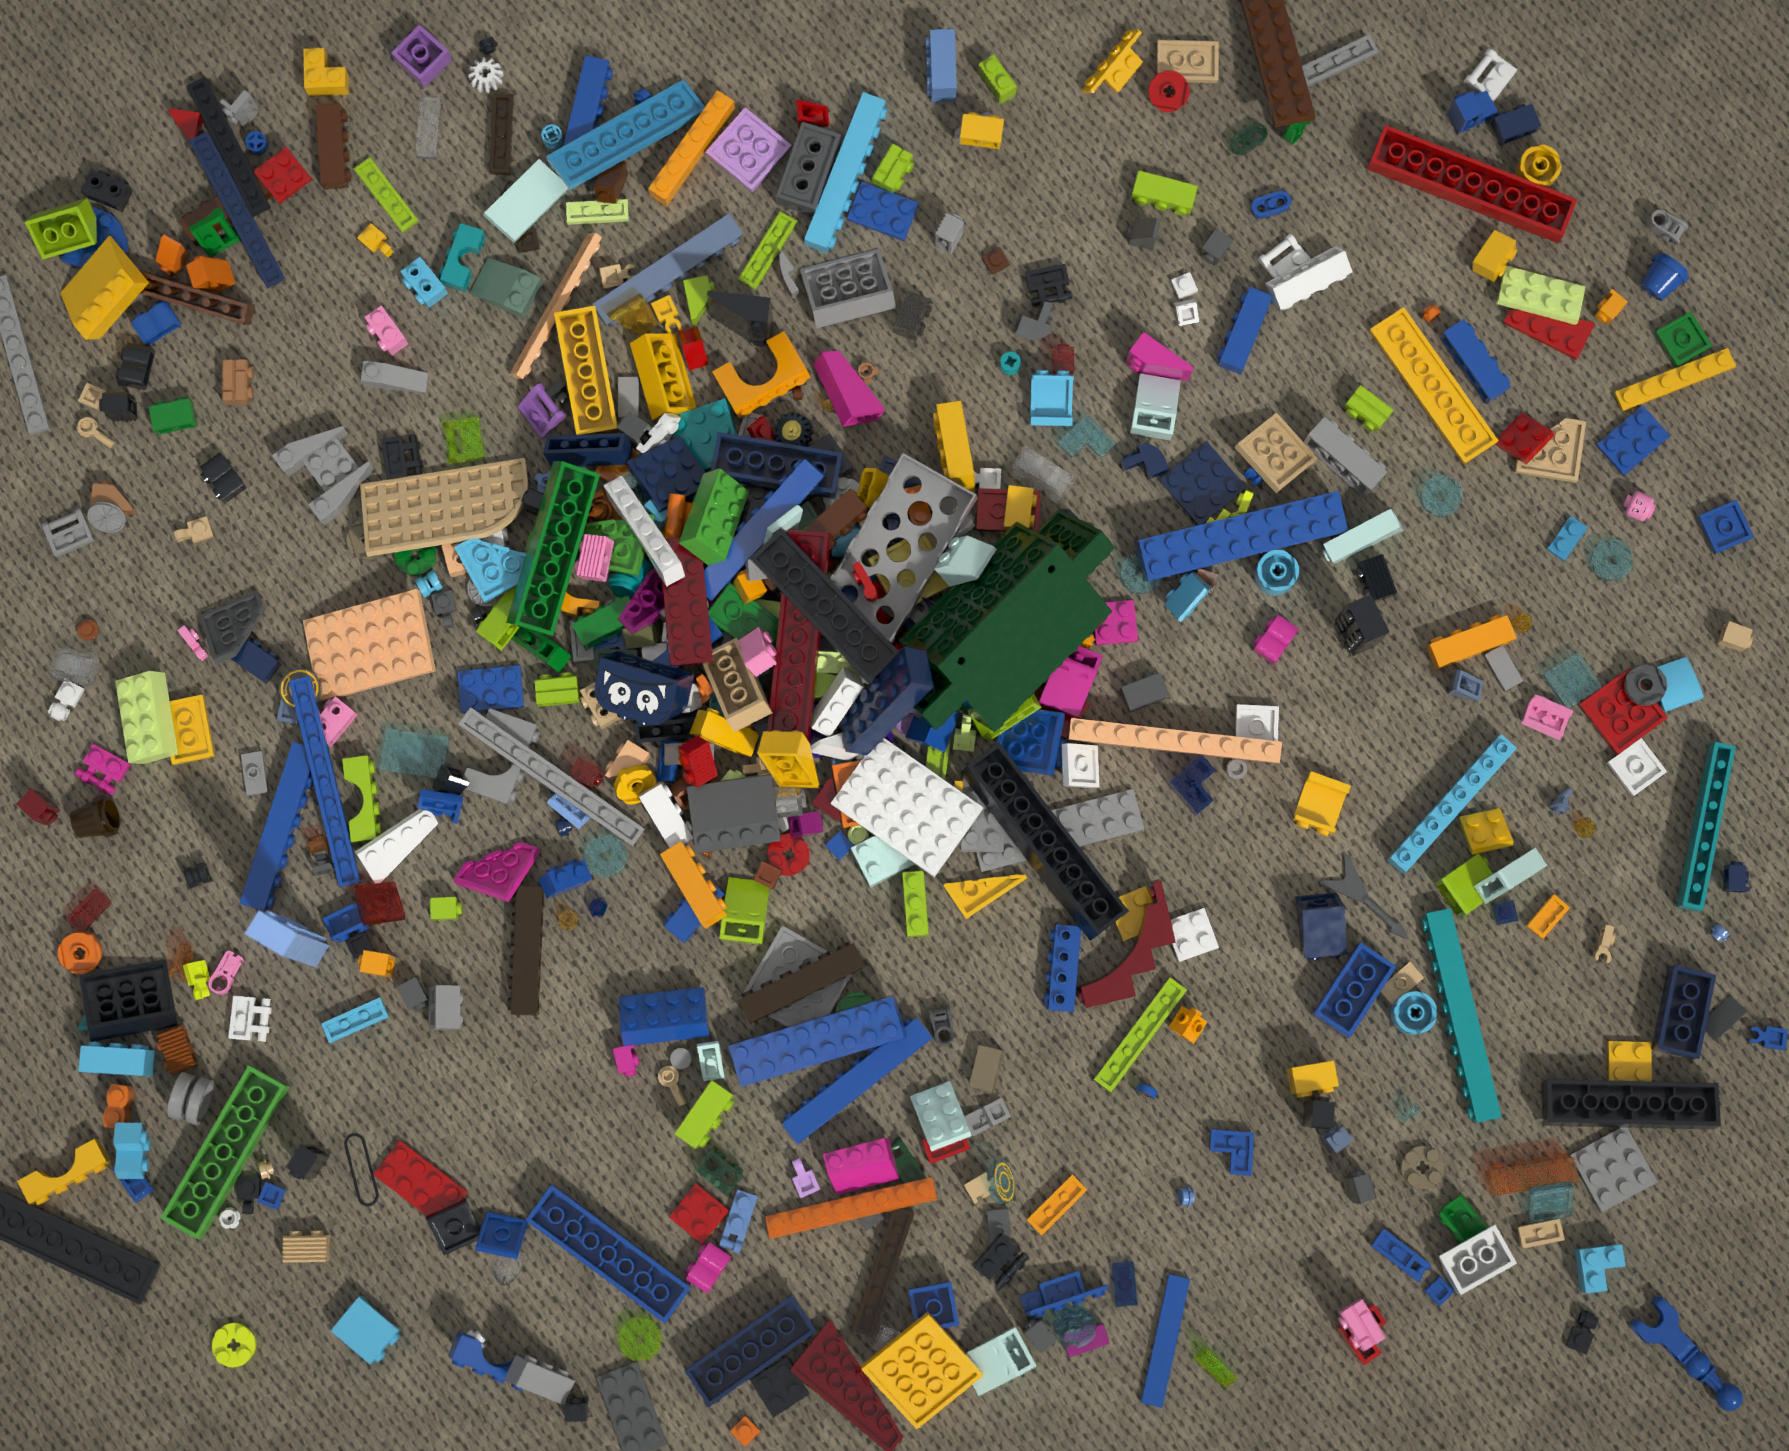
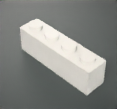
[1265,246,1352,310]

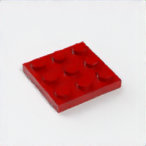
[1578,668,1668,756]

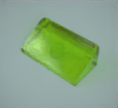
[1193,1347,1237,1388]

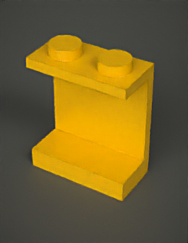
[1292,771,1351,837]

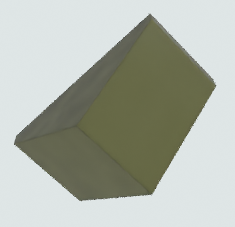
[621,620,663,649]

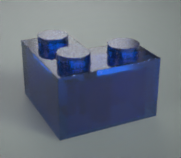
[1168,755,1216,816]

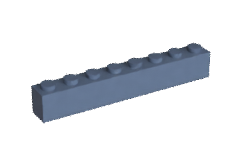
[592,213,743,327]

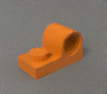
[696,674,715,708]

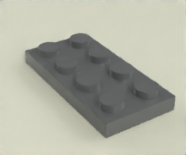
[596,1362,667,1451]

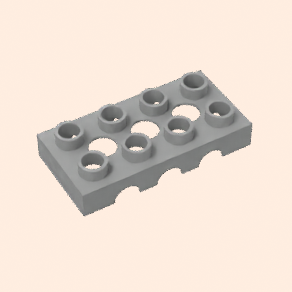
[830,453,977,644]

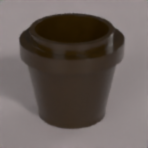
[70,795,120,838]

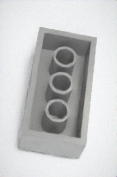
[1304,417,1387,499]

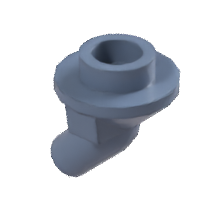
[1549,787,1573,814]

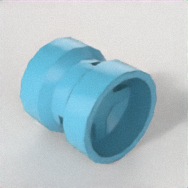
[541,124,564,150]
[415,570,443,598]

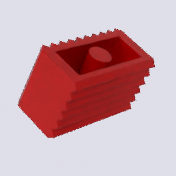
[678,735,718,788]

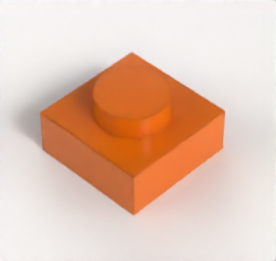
[730,1415,760,1447]

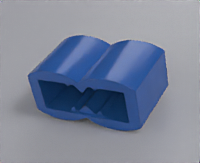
[131,301,182,346]

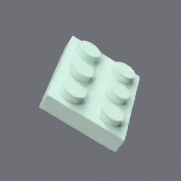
[910,1081,972,1151]

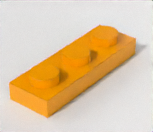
[1026,1175,1087,1236]

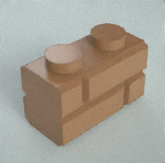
[222,359,254,405]

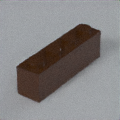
[315,103,352,190]

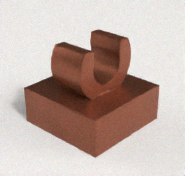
[754,861,783,889]

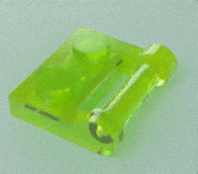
[442,417,485,465]

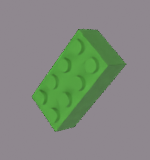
[679,468,749,566]

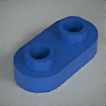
[1251,191,1291,219]

